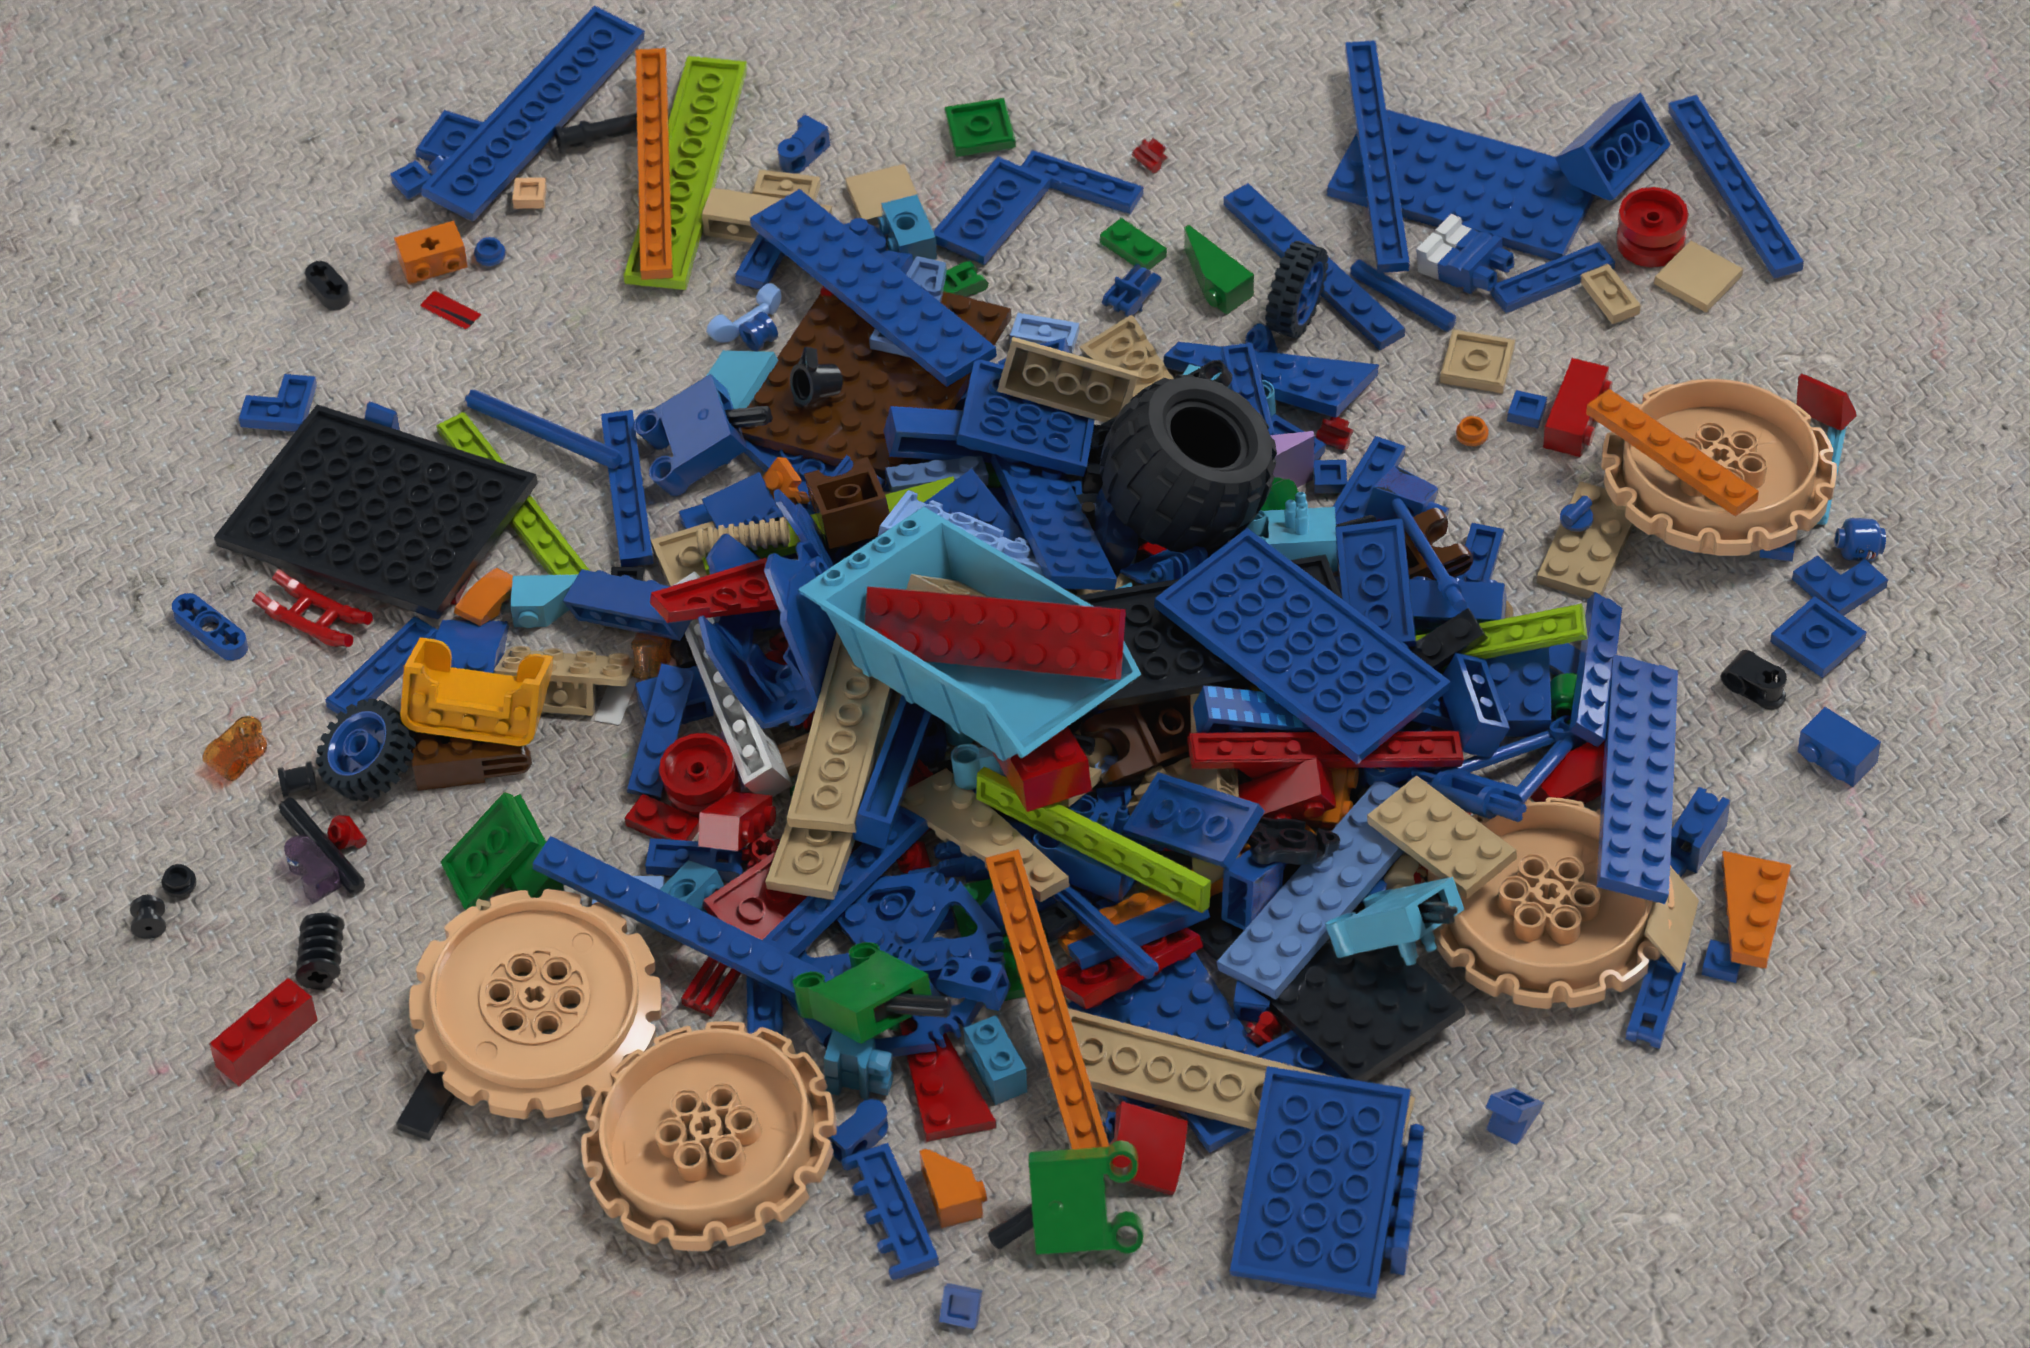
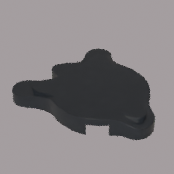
[1246,816,1340,865]

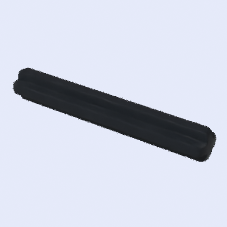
[279,797,365,895]

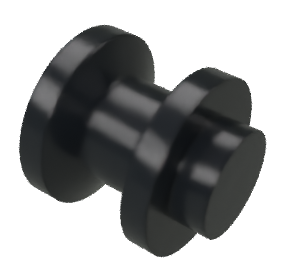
[130,894,166,939]

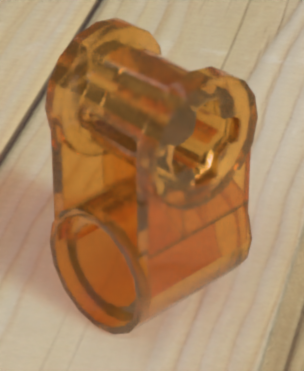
[631,633,672,679]
[202,716,267,781]

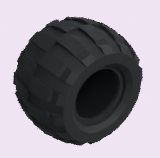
[1100,375,1277,553]

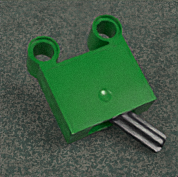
[793,942,952,1044]
[987,1141,1143,1255]

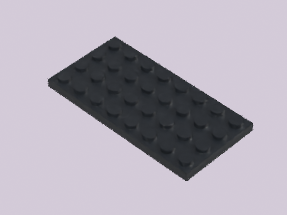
[1077,554,1343,711]
[1187,864,1465,1082]

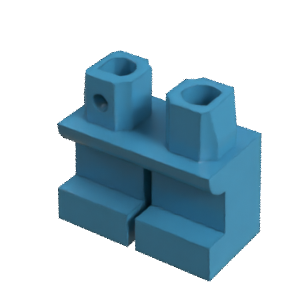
[824,1029,893,1101]

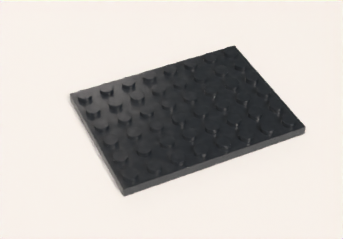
[214,404,538,620]

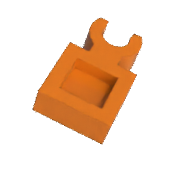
[762,457,810,505]

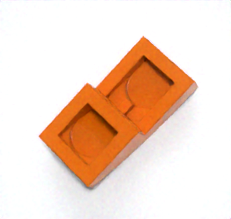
[454,567,513,626]

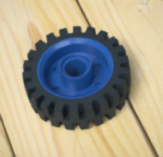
[1265,240,1328,338]
[316,699,416,802]

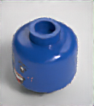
[1834,518,1886,562]

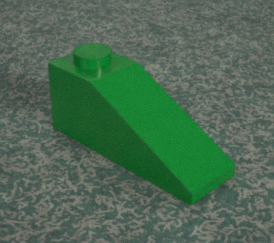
[1184,225,1254,315]

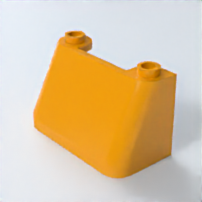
[400,637,553,746]

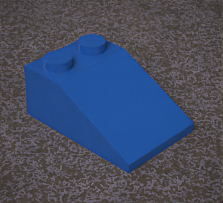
[435,620,509,673]

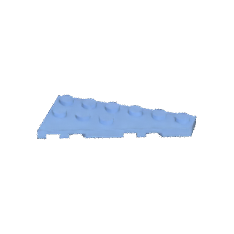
[878,490,1044,577]

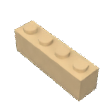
[702,188,833,243]

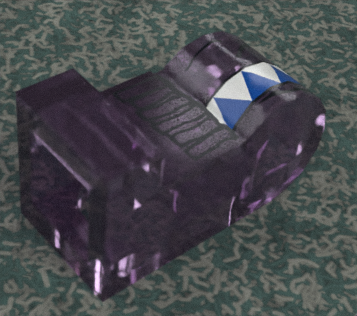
[284,835,342,904]

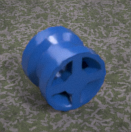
[739,312,778,351]

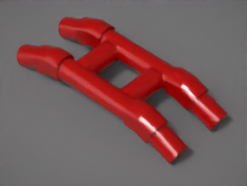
[252,569,373,647]

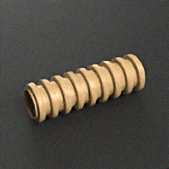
[696,517,790,558]

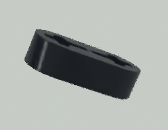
[305,261,351,310]

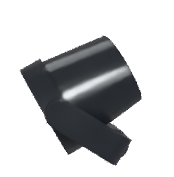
[790,347,843,407]

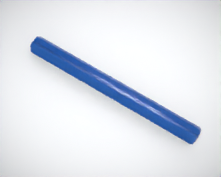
[465,389,622,469]
[1053,885,1159,979]

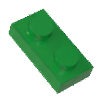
[1100,218,1167,270]

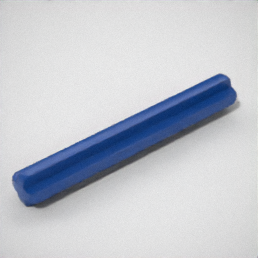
[1350,259,1456,332]

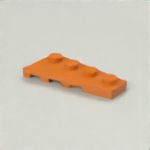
[1721,851,1791,969]

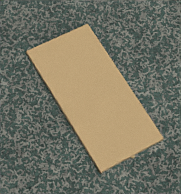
[1645,866,1699,973]

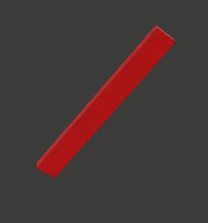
[1187,731,1464,769]

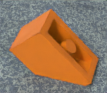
[919,1149,987,1229]

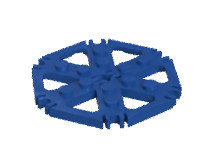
[784,871,1006,1057]

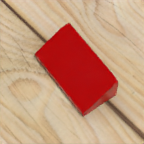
[1796,374,1857,430]

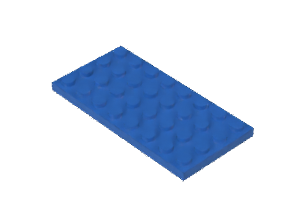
[1327,109,1595,261]
[1154,528,1451,764]

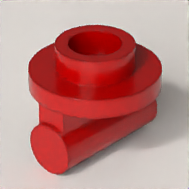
[1132,137,1168,173]
[1315,417,1354,451]
[328,815,367,849]
[897,841,931,874]
[1246,1011,1282,1047]

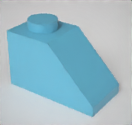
[510,575,578,628]

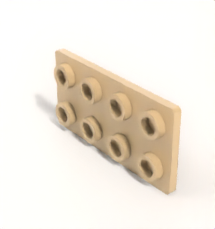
[494,646,638,716]

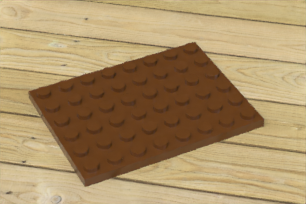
[741,291,1012,480]

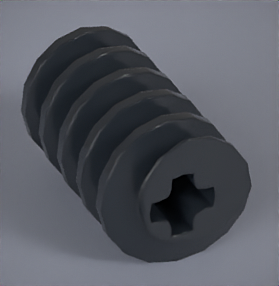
[295,912,345,990]

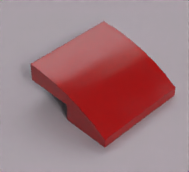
[1106,1101,1188,1196]

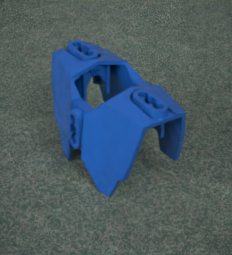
[698,489,837,729]

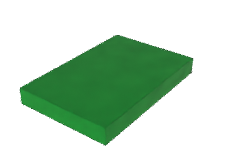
[440,792,539,910]

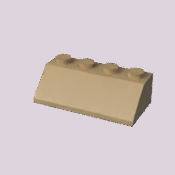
[997,337,1139,422]

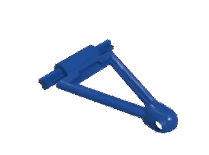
[1407,715,1587,822]

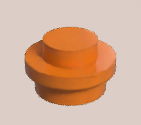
[1456,416,1489,446]

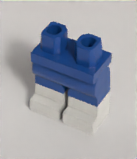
[1416,214,1514,294]

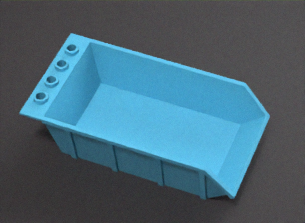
[798,507,1141,761]

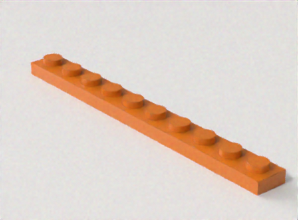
[635,48,673,280]
[985,849,1109,1149]

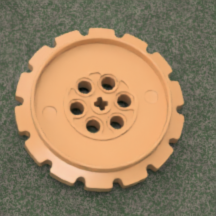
[1601,379,1837,556]
[1428,797,1674,1009]
[409,889,662,1119]
[581,1021,837,1251]

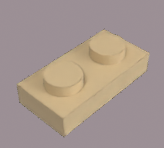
[753,170,821,202]
[1580,264,1641,324]

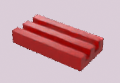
[681,956,741,1017]

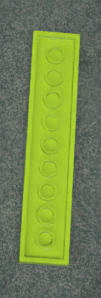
[624,56,747,290]

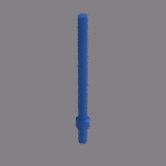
[1391,498,1467,612]

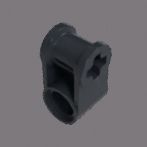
[1720,650,1787,710]

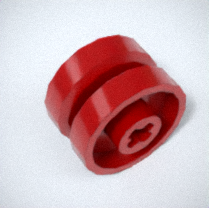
[1616,187,1689,268]
[659,733,742,818]

